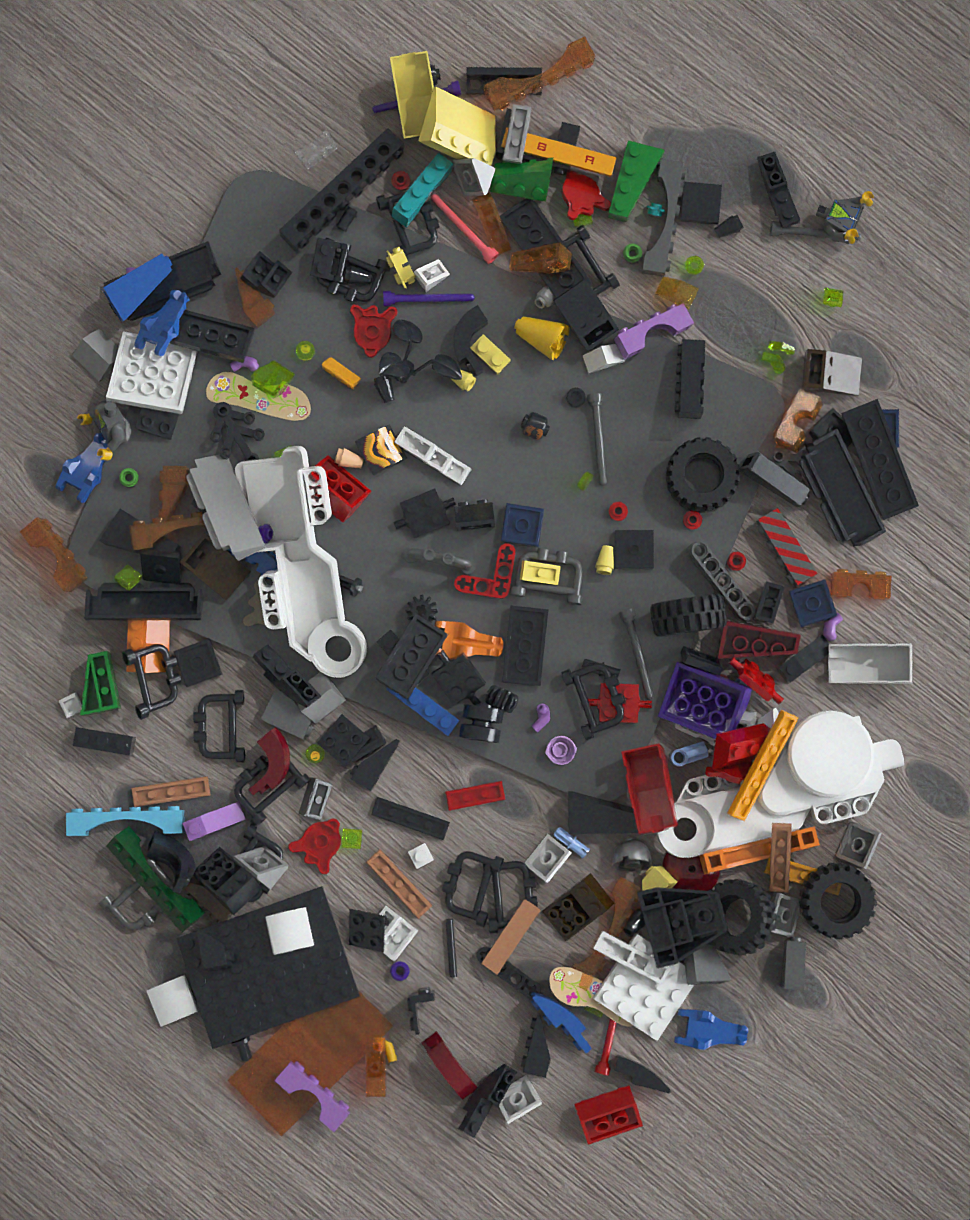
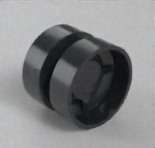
[459,703,504,743]

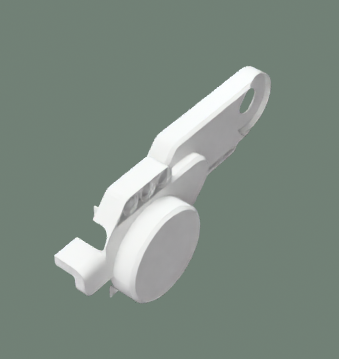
[656,711,904,858]

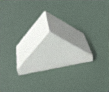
[414,259,450,292]
[583,344,625,374]

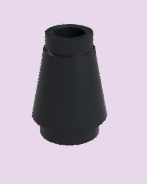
[714,215,744,238]
[344,266,372,284]
[374,376,395,403]
[623,908,646,937]

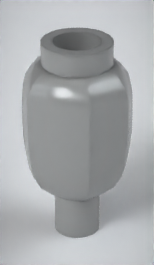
[535,286,555,309]

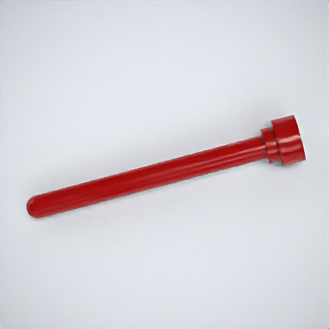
[594,1019,617,1076]

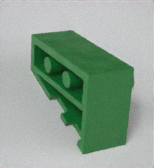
[490,157,554,202]
[80,651,121,716]

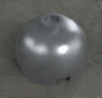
[612,838,651,872]

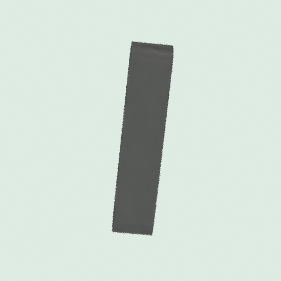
[687,542,755,620]

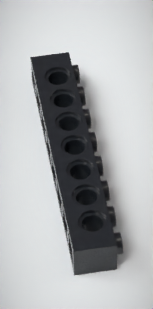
[279,128,404,251]

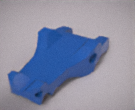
[134,290,190,356]
[56,433,108,503]
[674,1009,748,1050]

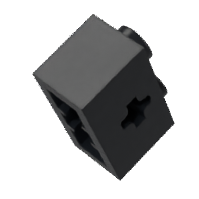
[753,581,785,625]

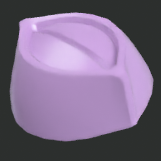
[545,736,577,765]

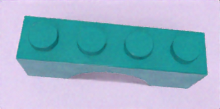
[391,153,454,228]

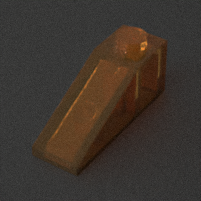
[472,193,512,254]
[509,242,572,273]

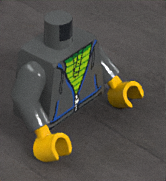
[816,191,874,245]
[77,401,126,460]

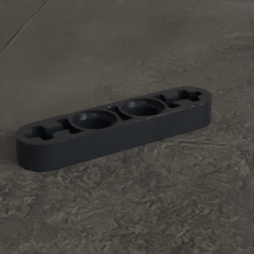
[477,947,541,999]

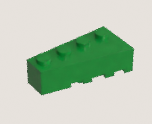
[608,140,665,222]

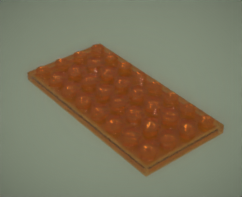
[228,990,393,1136]

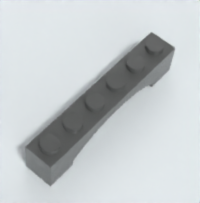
[642,158,686,277]

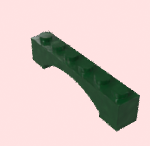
[106,826,205,933]

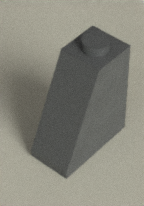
[261,688,313,740]
[780,937,806,991]
[684,943,731,985]

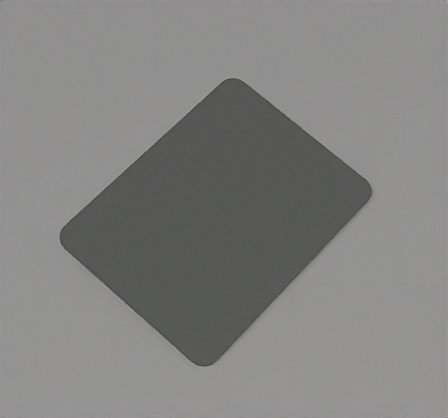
[68,170,786,801]

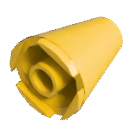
[514,316,570,360]

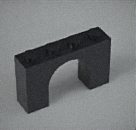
[496,108,581,175]

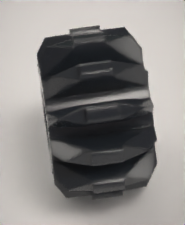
[405,595,438,623]
[485,685,518,713]

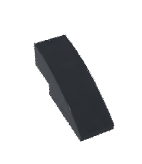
[614,1054,671,1094]

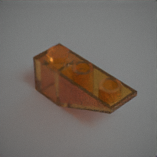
[235,267,275,328]
[159,466,188,525]
[366,1037,387,1097]

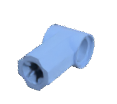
[669,741,709,767]

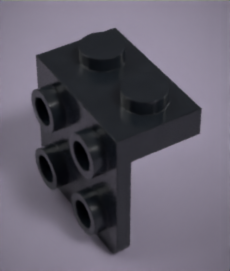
[407,987,435,1035]

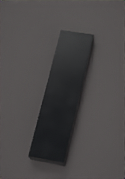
[371,797,450,840]

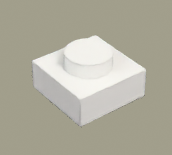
[408,843,434,869]

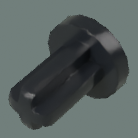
[339,576,363,597]
[231,1036,253,1061]

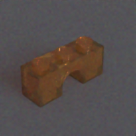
[773,389,823,453]
[830,569,892,600]

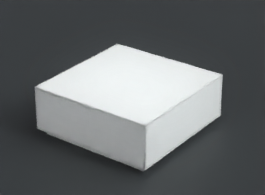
[59,692,82,718]

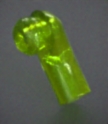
[761,351,785,374]

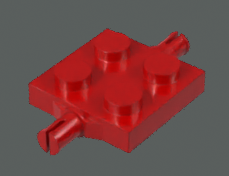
[729,657,784,705]
[588,683,652,724]

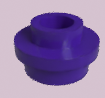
[258,524,273,543]
[390,961,410,981]

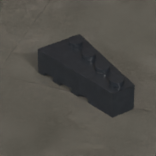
[675,339,705,419]

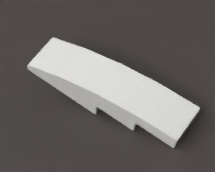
[394,426,472,485]
[593,931,671,985]

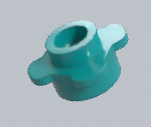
[647,203,665,217]

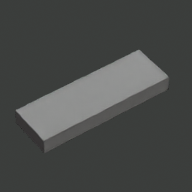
[503,104,532,164]

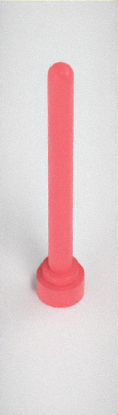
[431,194,499,264]

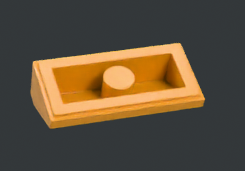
[321,357,361,390]

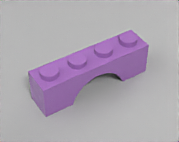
[614,303,694,360]
[275,1061,350,1132]

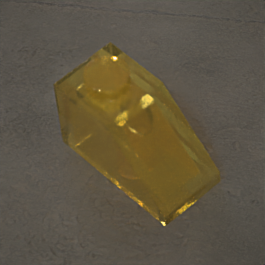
[655,276,699,310]

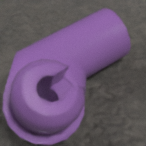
[230,356,259,372]
[532,703,550,732]

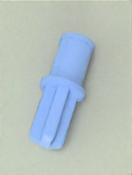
[553,827,590,859]

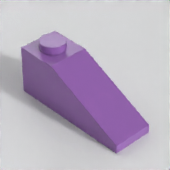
[183,802,246,841]

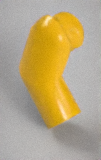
[373,1039,397,1063]

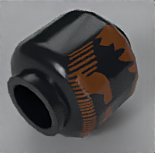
[520,412,550,440]

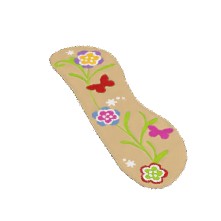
[206,372,311,421]
[550,967,634,1027]

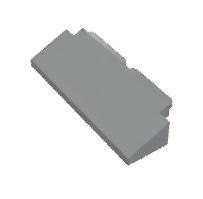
[186,453,266,561]

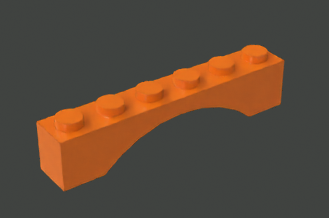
[699,826,820,874]

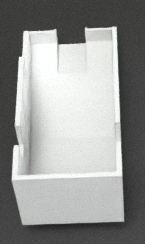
[828,644,912,684]

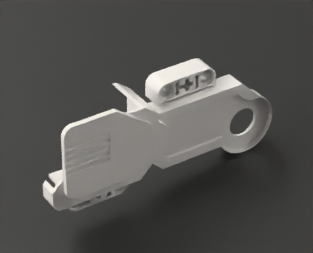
[235,446,367,678]

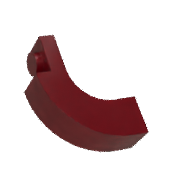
[249,727,290,796]
[421,1031,477,1100]

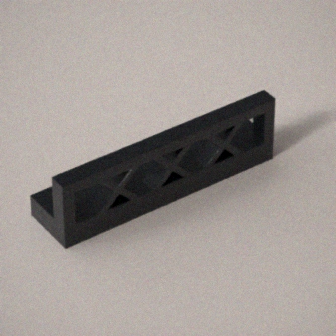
[466,67,542,95]

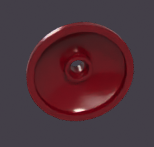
[662,840,720,891]

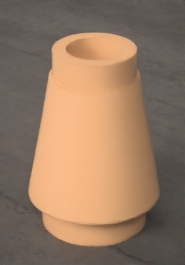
[334,448,364,469]

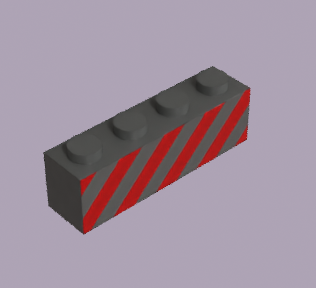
[756,508,817,587]

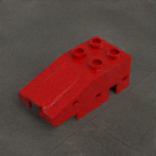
[621,743,678,835]

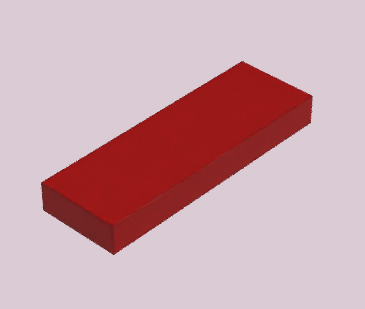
[445,781,505,811]

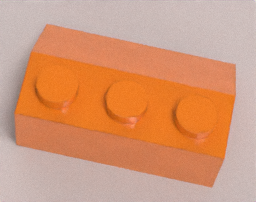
[126,620,170,673]

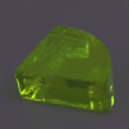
[768,341,796,355]

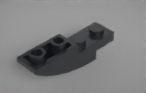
[757,152,800,229]
[252,644,321,708]
[458,1064,517,1138]

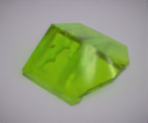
[251,360,295,399]

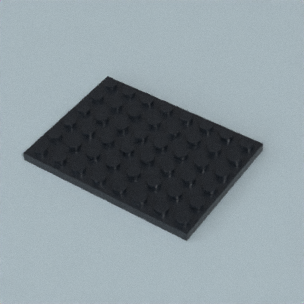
[176,886,360,1049]

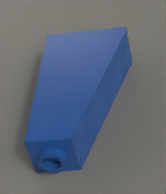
[101,254,172,322]

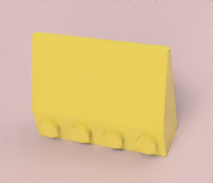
[418,87,496,166]

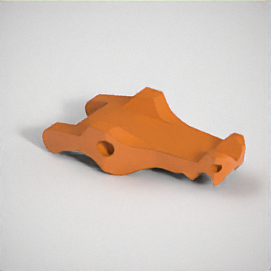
[435,621,504,659]

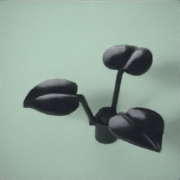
[379,319,462,383]

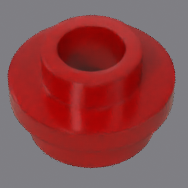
[391,171,410,190]
[609,502,628,521]
[683,511,702,530]
[727,552,746,571]

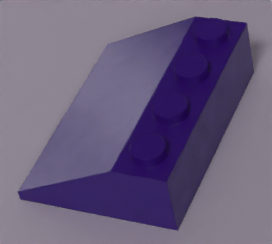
[658,662,753,739]

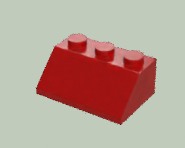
[311,455,371,523]
[712,723,771,770]
[574,1085,643,1145]

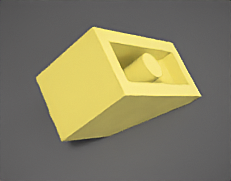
[642,866,677,891]

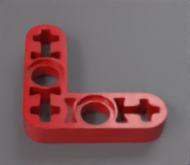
[454,543,515,599]

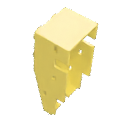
[390,51,434,139]

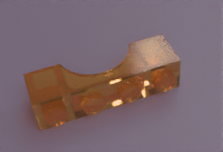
[20,517,88,592]

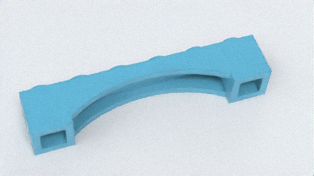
[66,806,185,836]

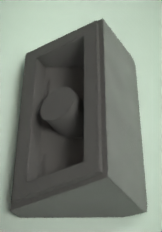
[299,777,332,820]

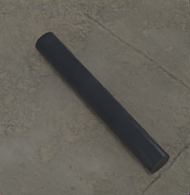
[445,918,457,977]

